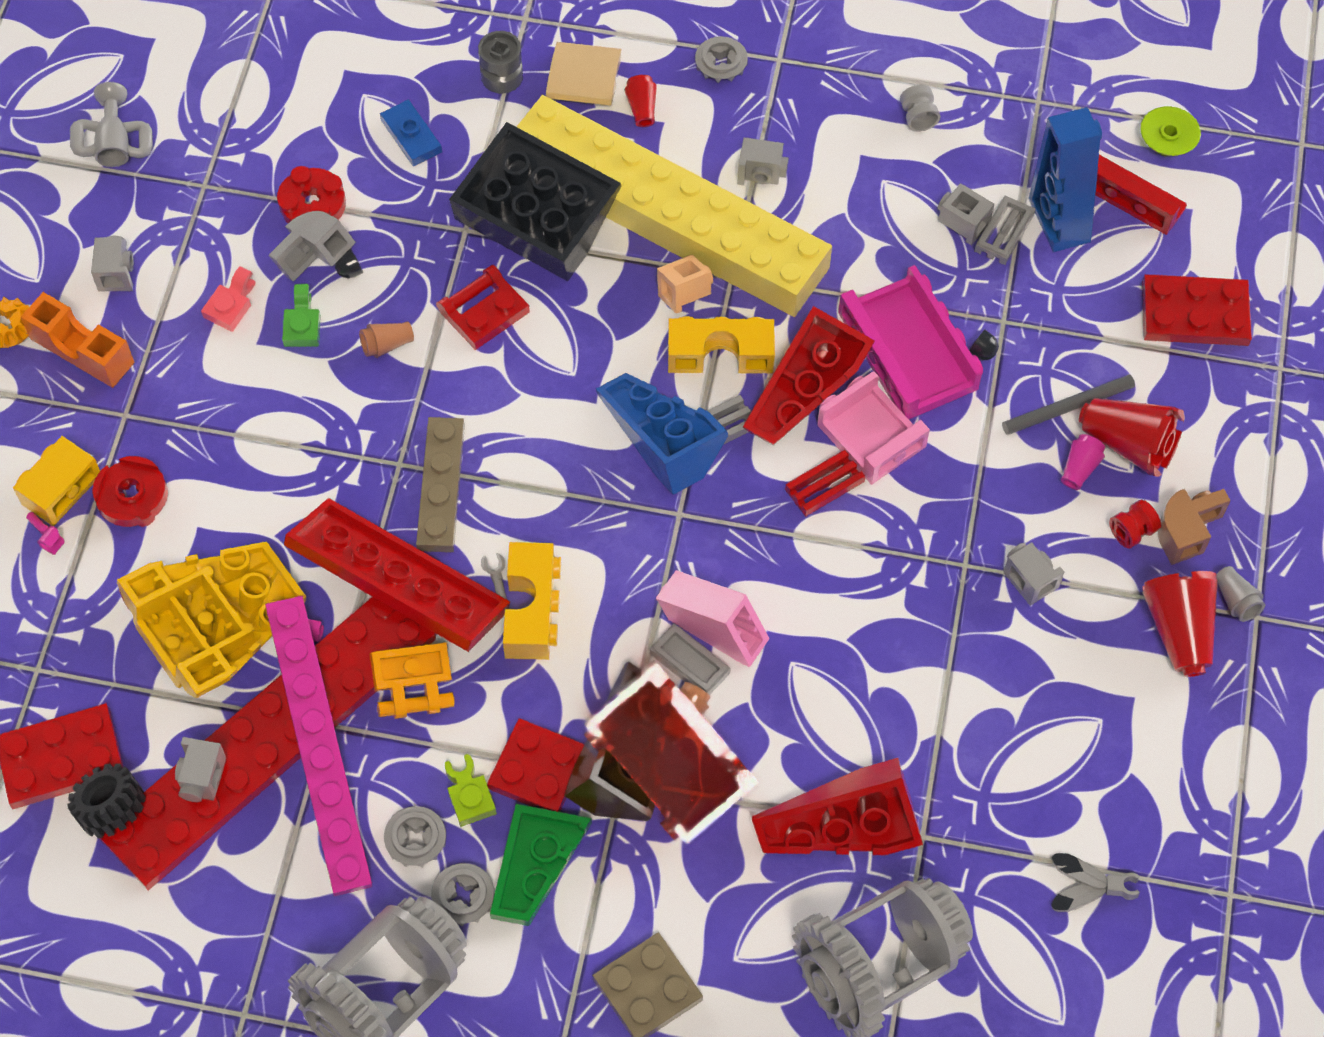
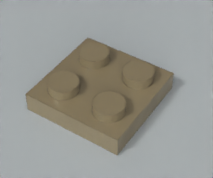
[592,932,703,1037]

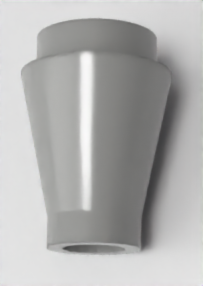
[1216,566,1265,622]

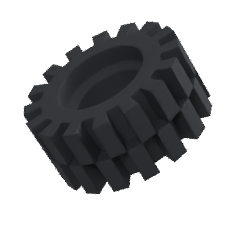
[67,764,146,838]

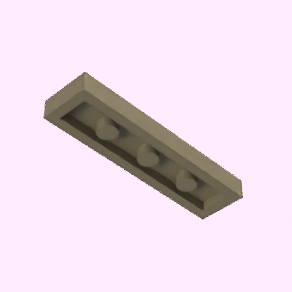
[416,417,465,552]

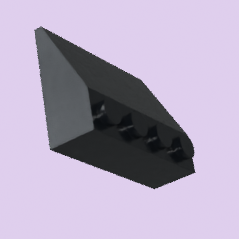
[449,122,621,281]

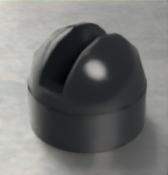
[334,248,363,279]
[969,329,999,361]

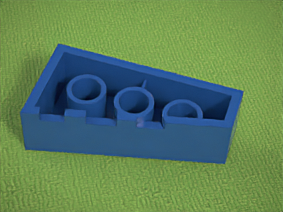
[1028,107,1102,252]

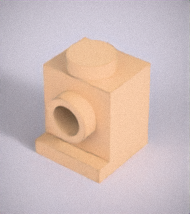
[657,255,713,314]

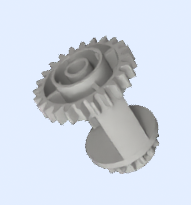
[792,878,973,1037]
[288,896,467,1037]

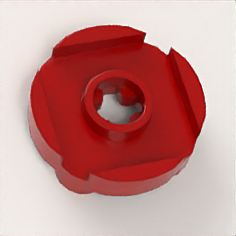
[277,166,346,223]
[92,456,168,527]

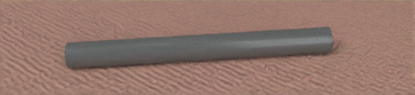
[1002,374,1135,435]

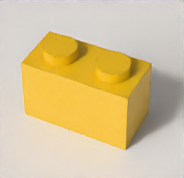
[13,436,100,526]

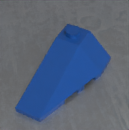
[596,373,728,495]

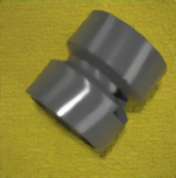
[478,30,523,94]

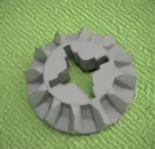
[695,36,748,83]
[384,806,446,867]
[431,863,494,926]

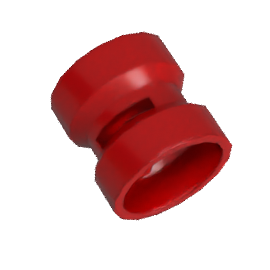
[1109,499,1161,549]

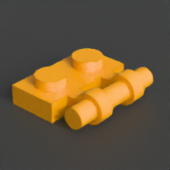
[370,643,454,719]

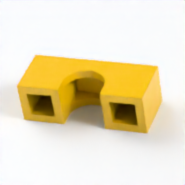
[668,316,775,374]
[503,542,561,660]

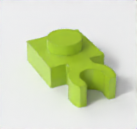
[445,754,497,827]

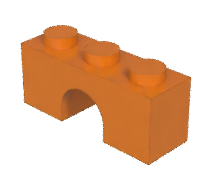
[21,292,135,388]

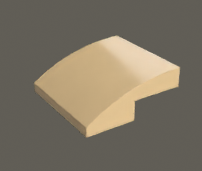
[546,42,622,106]

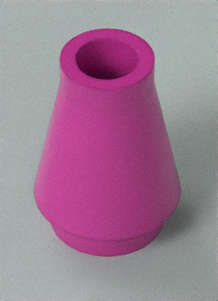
[1061,434,1106,490]

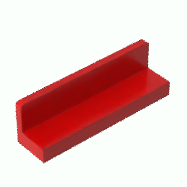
[1095,154,1187,235]

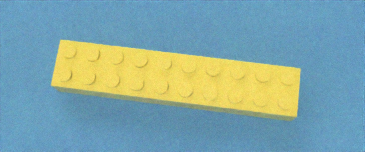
[517,95,832,318]

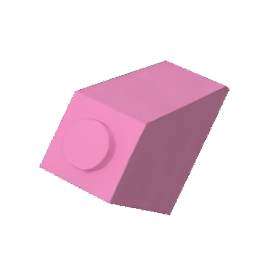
[656,570,770,667]

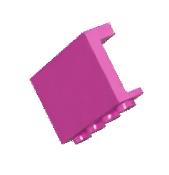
[838,265,983,419]

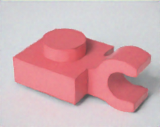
[201,266,256,332]

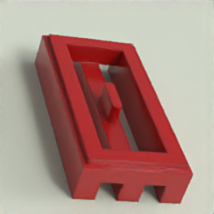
[785,450,866,517]

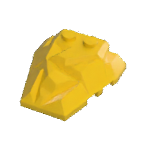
[117,542,306,698]

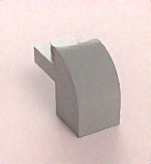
[268,211,356,282]

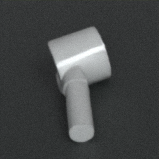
[481,553,507,599]

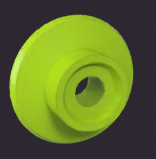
[1140,106,1201,156]

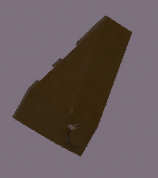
[564,661,661,821]

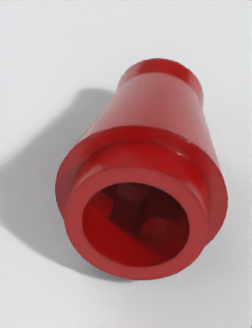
[624,75,657,127]

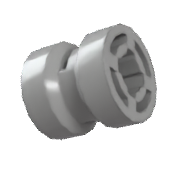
[900,84,941,132]

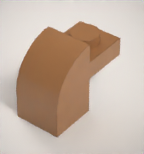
[1158,488,1231,565]

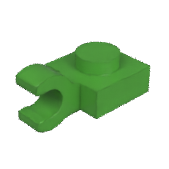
[282,284,321,347]

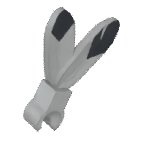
[1051,853,1140,912]

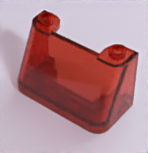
[584,660,759,844]

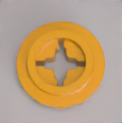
[0,296,29,348]

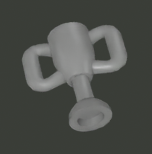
[70,82,153,167]

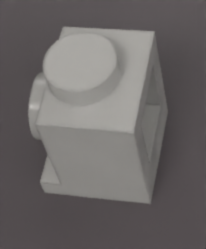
[737,137,789,185]
[938,183,994,246]
[91,235,134,291]
[1003,542,1065,606]
[175,737,226,802]

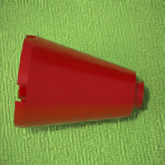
[1079,398,1185,477]
[1142,571,1218,677]

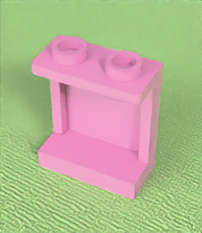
[817,371,930,485]

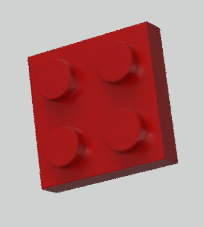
[487,718,585,812]

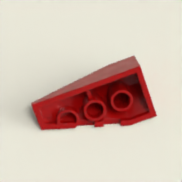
[743,306,875,446]
[752,758,923,855]

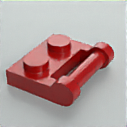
[436,265,530,350]

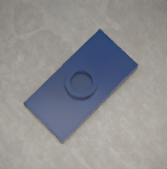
[380,99,442,167]

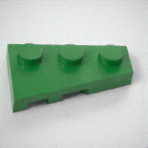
[490,804,592,926]

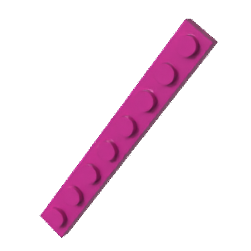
[265,596,372,897]

